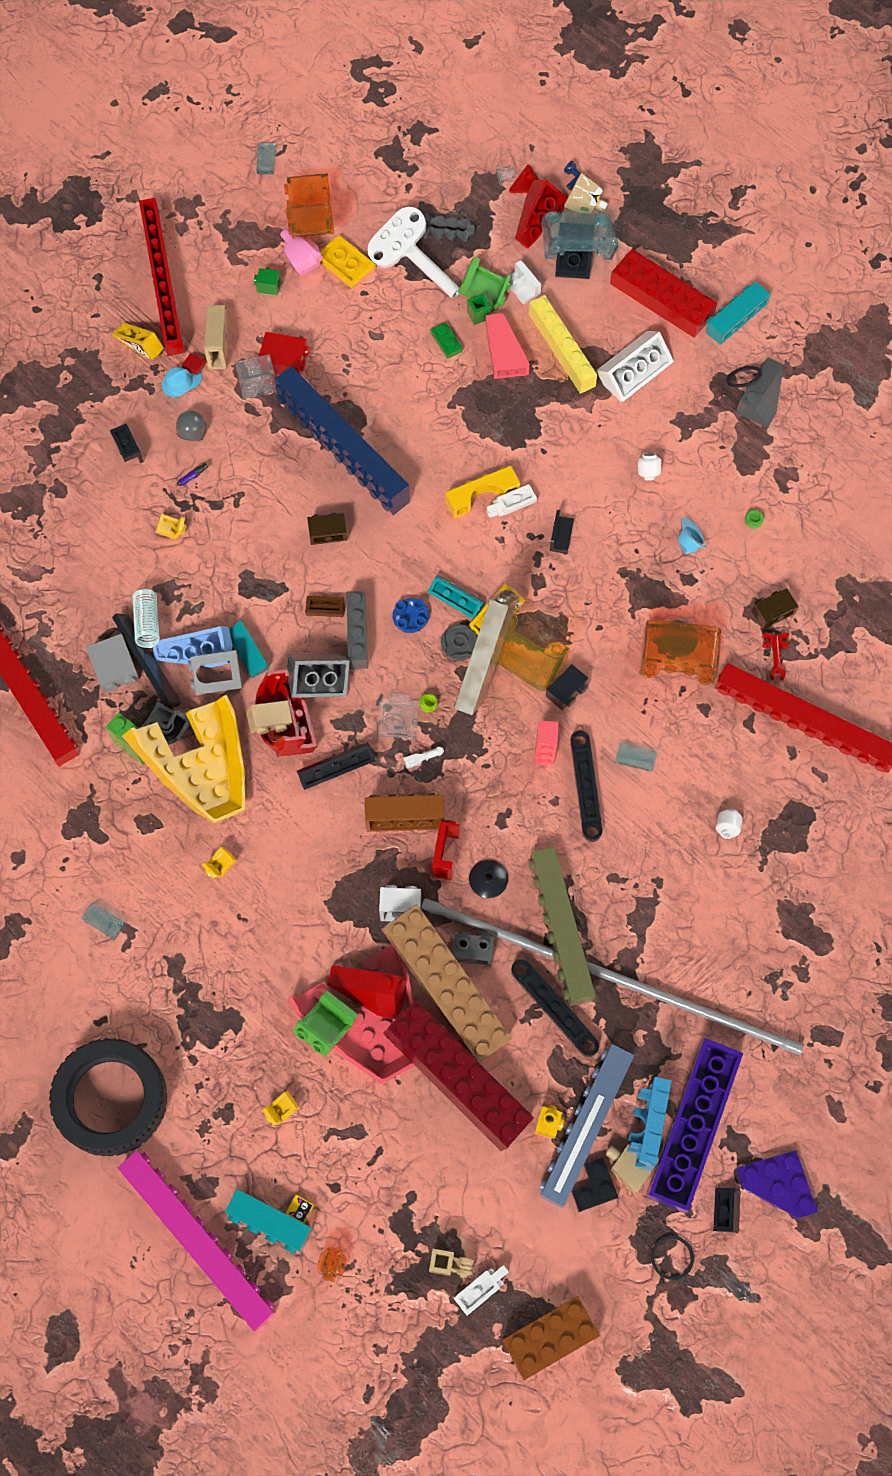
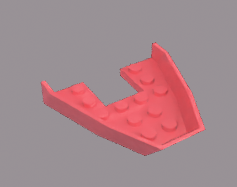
[288,944,415,1084]

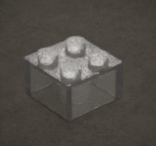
[235,354,277,399]

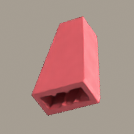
[485,313,530,379]

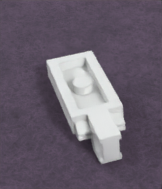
[486,484,537,518]
[454,1265,509,1316]

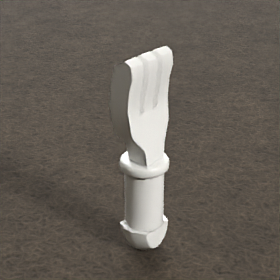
[403,747,444,769]

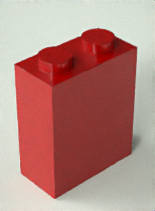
[257,331,310,375]

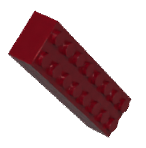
[383,1000,534,1151]

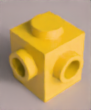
[535,1105,564,1139]

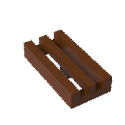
[305,596,344,617]

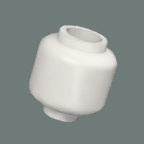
[638,452,661,480]
[716,809,743,839]

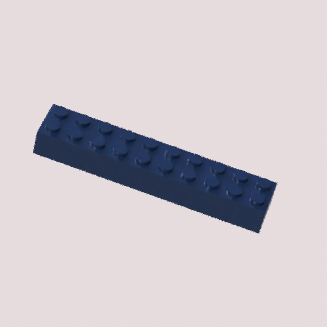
[275,366,410,515]

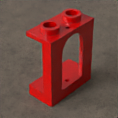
[432,820,460,880]

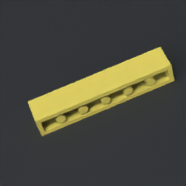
[529,295,597,394]

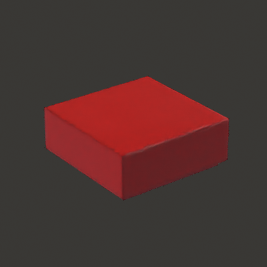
[182,353,206,375]

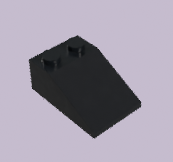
[555,224,595,279]

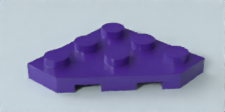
[736,1150,818,1219]

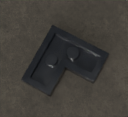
[571,1157,619,1212]

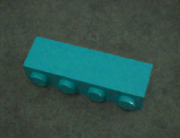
[706,281,771,345]
[224,1189,313,1254]

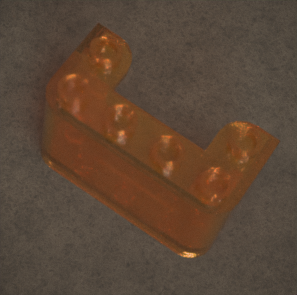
[284,173,334,238]
[639,619,721,685]

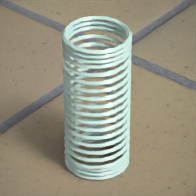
[132,589,160,648]

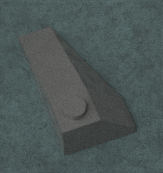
[736,358,784,428]

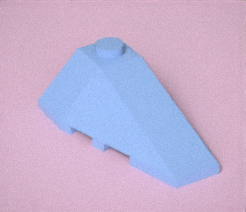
[153,626,233,667]

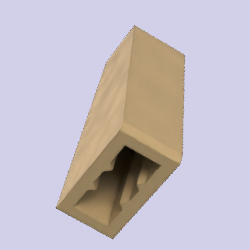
[204,304,227,369]

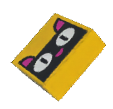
[285,1195,315,1224]

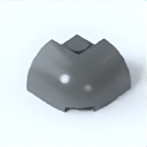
[143,702,190,745]

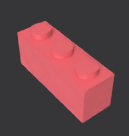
[535,721,558,766]

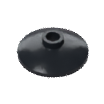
[469,860,508,898]

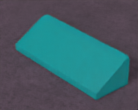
[427,576,485,619]
[230,620,269,678]

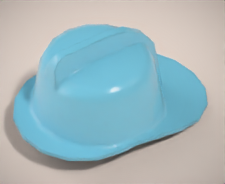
[162,367,202,397]
[677,517,707,554]

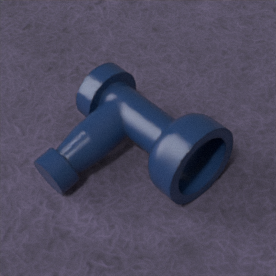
[564,161,589,191]

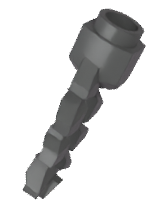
[411,214,475,242]

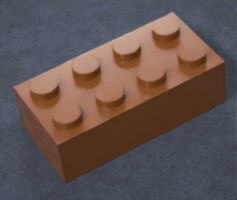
[365,793,444,832]
[502,1296,600,1381]

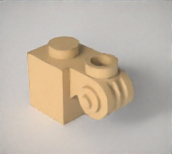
[429,1249,474,1278]

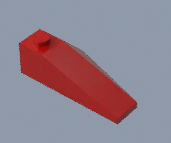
[327,965,407,1020]

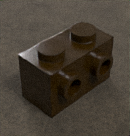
[307,512,347,545]
[752,588,799,630]

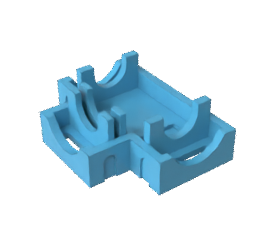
[627,1077,672,1171]

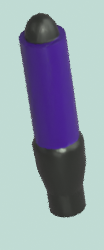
[177,462,208,486]

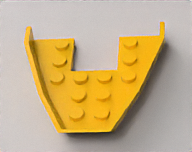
[122,695,246,823]

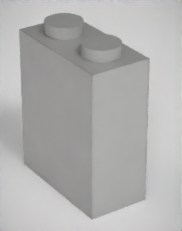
[86,634,139,693]

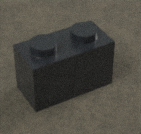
[545,664,589,711]

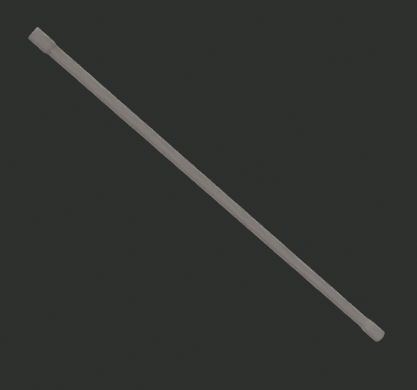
[421,898,804,1056]

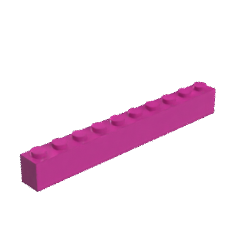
[117,1150,276,1332]

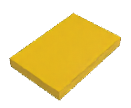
[319,235,376,289]

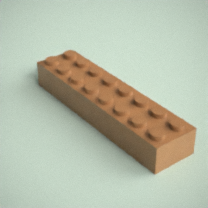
[381,904,512,1063]

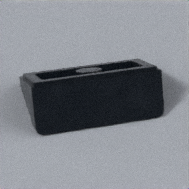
[713,1188,740,1233]

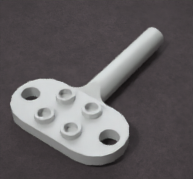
[368,207,460,299]

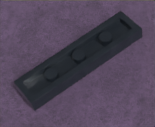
[297,742,375,790]

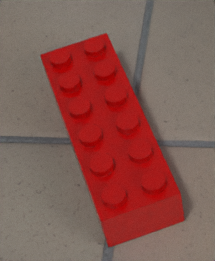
[610,249,717,338]

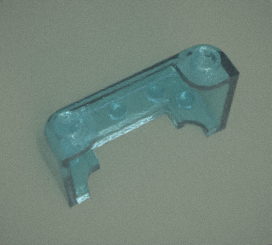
[542,211,618,260]

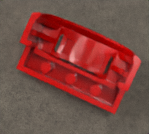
[255,669,317,757]

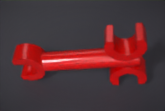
[762,633,790,680]

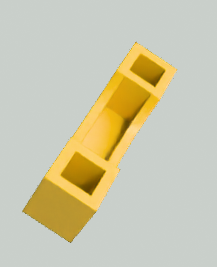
[445,466,520,519]

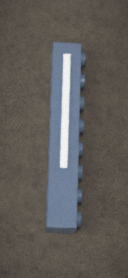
[538,1044,634,1209]

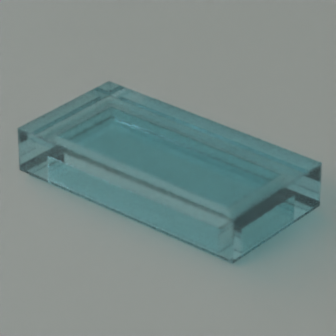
[256,143,276,175]
[615,744,657,772]
[81,902,126,941]

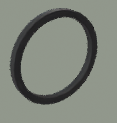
[726,366,762,388]
[651,1235,694,1280]

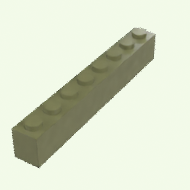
[528,847,595,1006]

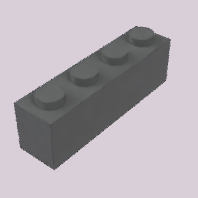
[346,591,368,669]

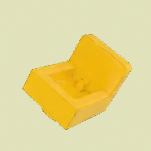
[155,514,186,540]
[202,847,237,878]
[262,1091,300,1126]

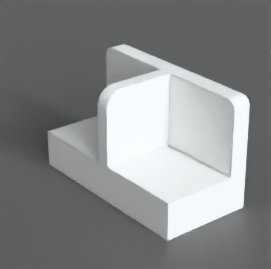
[505,260,541,304]

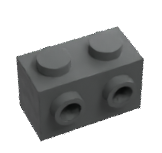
[452,931,494,965]

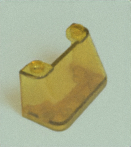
[497,614,569,691]

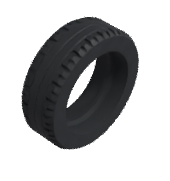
[49,1038,167,1157]

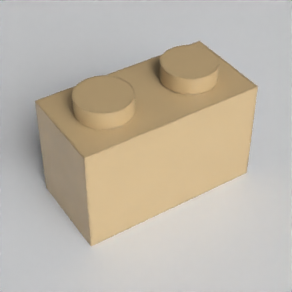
[246,701,292,734]

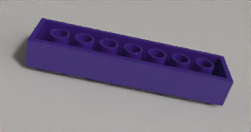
[646,1038,743,1214]

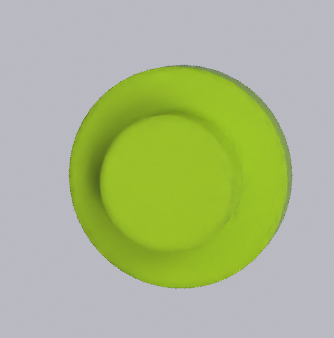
[419,694,438,712]

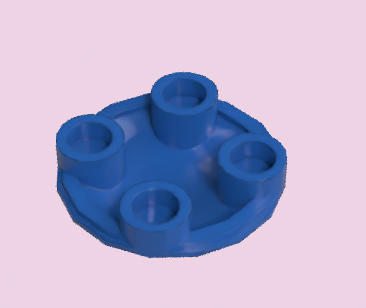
[392,598,429,633]

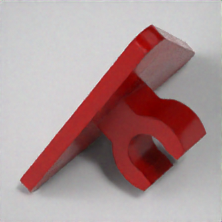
[509,165,539,193]

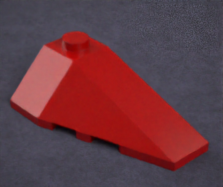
[515,179,568,249]

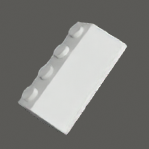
[596,331,674,402]

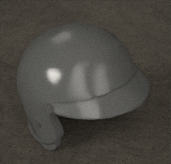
[176,410,207,441]

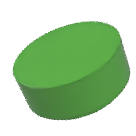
[745,510,764,529]

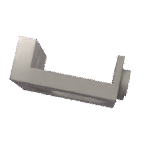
[188,650,243,695]

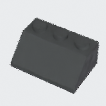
[287,654,350,698]

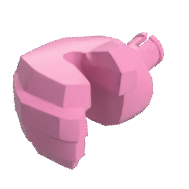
[280,229,323,276]

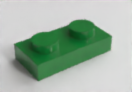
[430,322,462,359]

